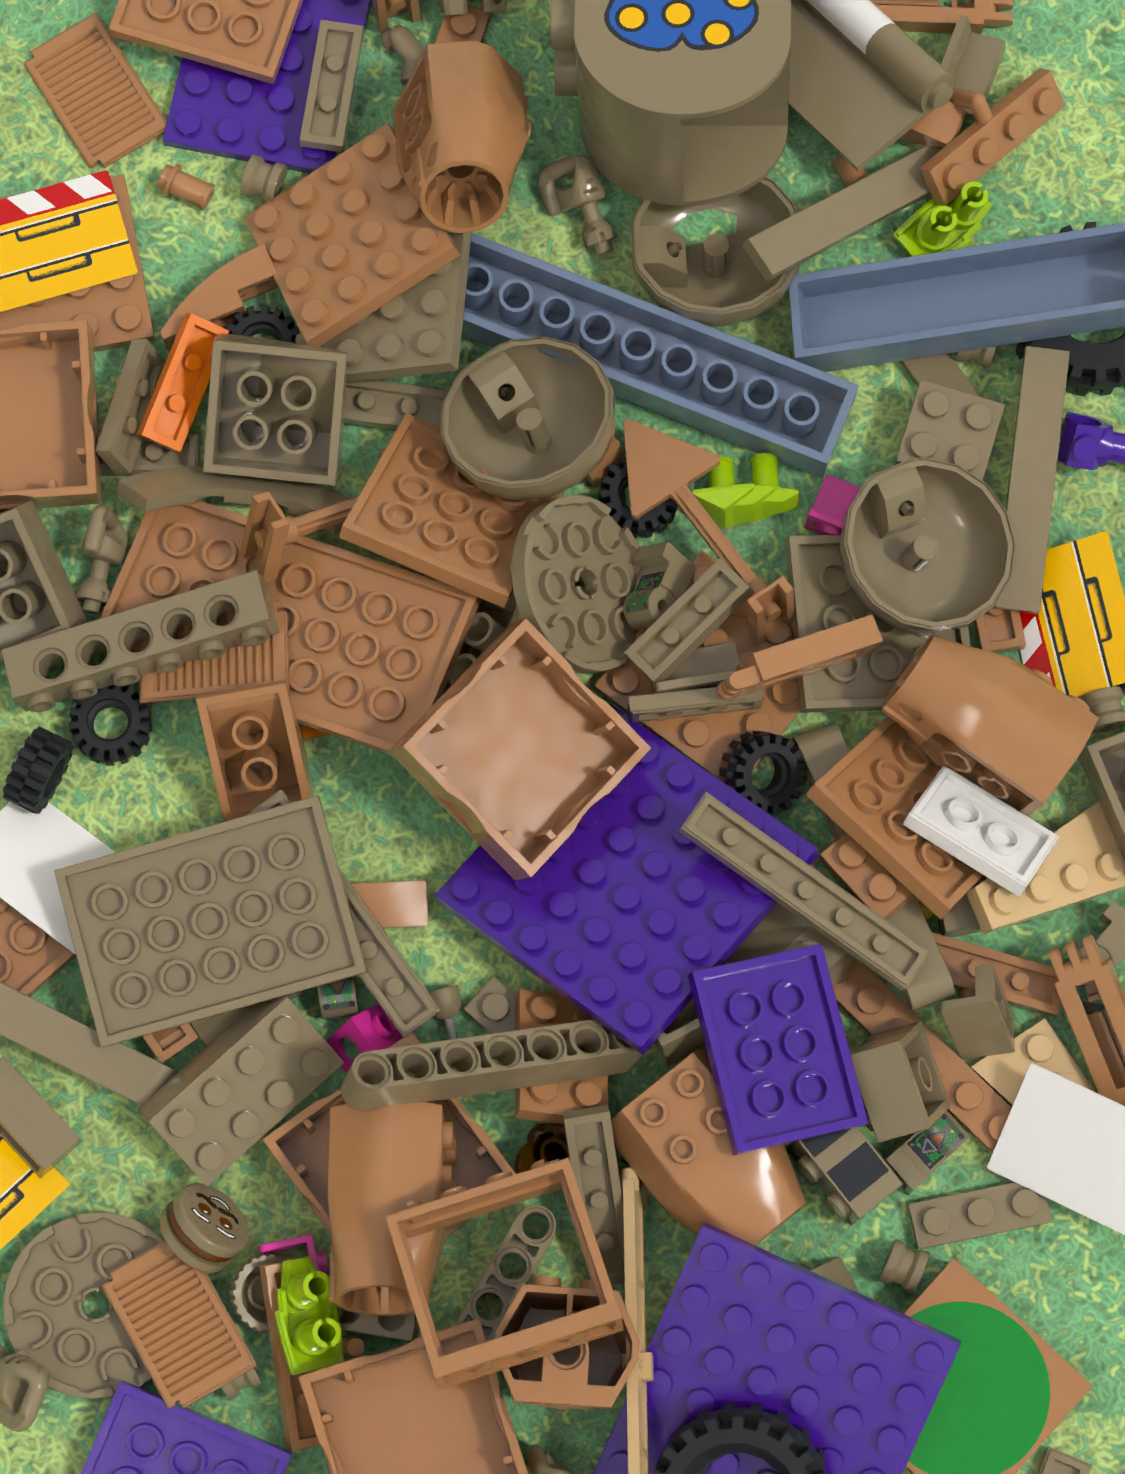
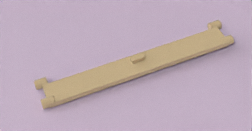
[621,1168,654,1474]

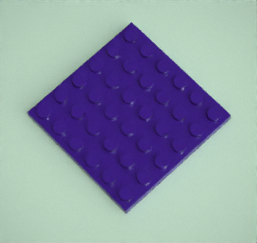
[435,704,819,1055]
[593,1222,962,1474]

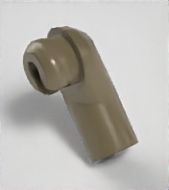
[382,25,424,86]

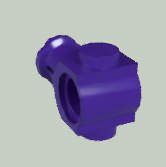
[1057,412,1125,470]

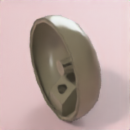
[631,177,800,327]
[440,336,615,501]
[839,457,1016,635]

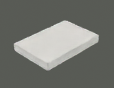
[903,765,1059,897]

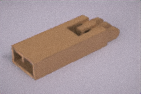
[870,0,1013,34]
[716,614,883,700]
[1048,935,1125,1104]

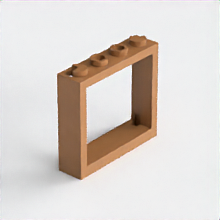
[385,1157,624,1390]

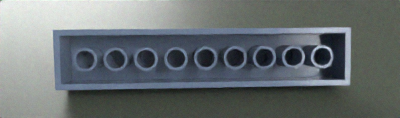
[461,233,859,479]

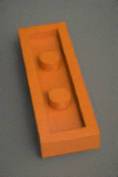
[136,313,229,452]

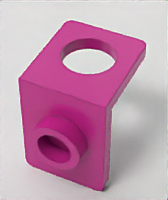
[804,475,860,535]
[326,1004,415,1074]
[258,1234,329,1276]

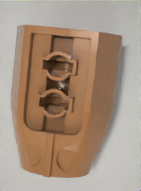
[392,41,532,233]
[881,634,1099,816]
[611,1046,807,1246]
[328,1102,457,1316]
[495,1276,640,1411]

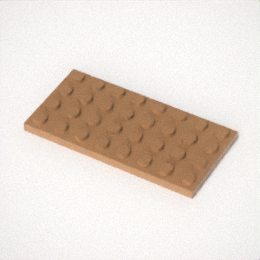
[100,501,481,755]

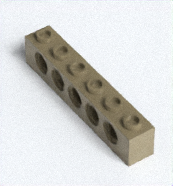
[1,570,280,712]

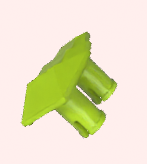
[892,181,992,257]
[692,453,799,529]
[274,1256,345,1375]

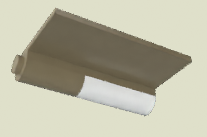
[789,0,954,172]

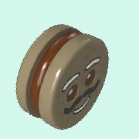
[159,1183,250,1273]

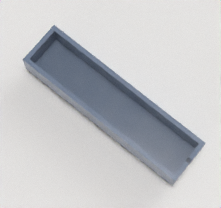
[789,223,1125,372]

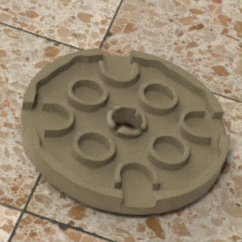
[509,495,646,674]
[3,1212,164,1399]

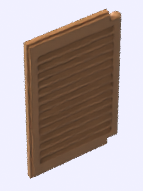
[24,12,167,168]
[139,600,289,704]
[102,1240,258,1409]

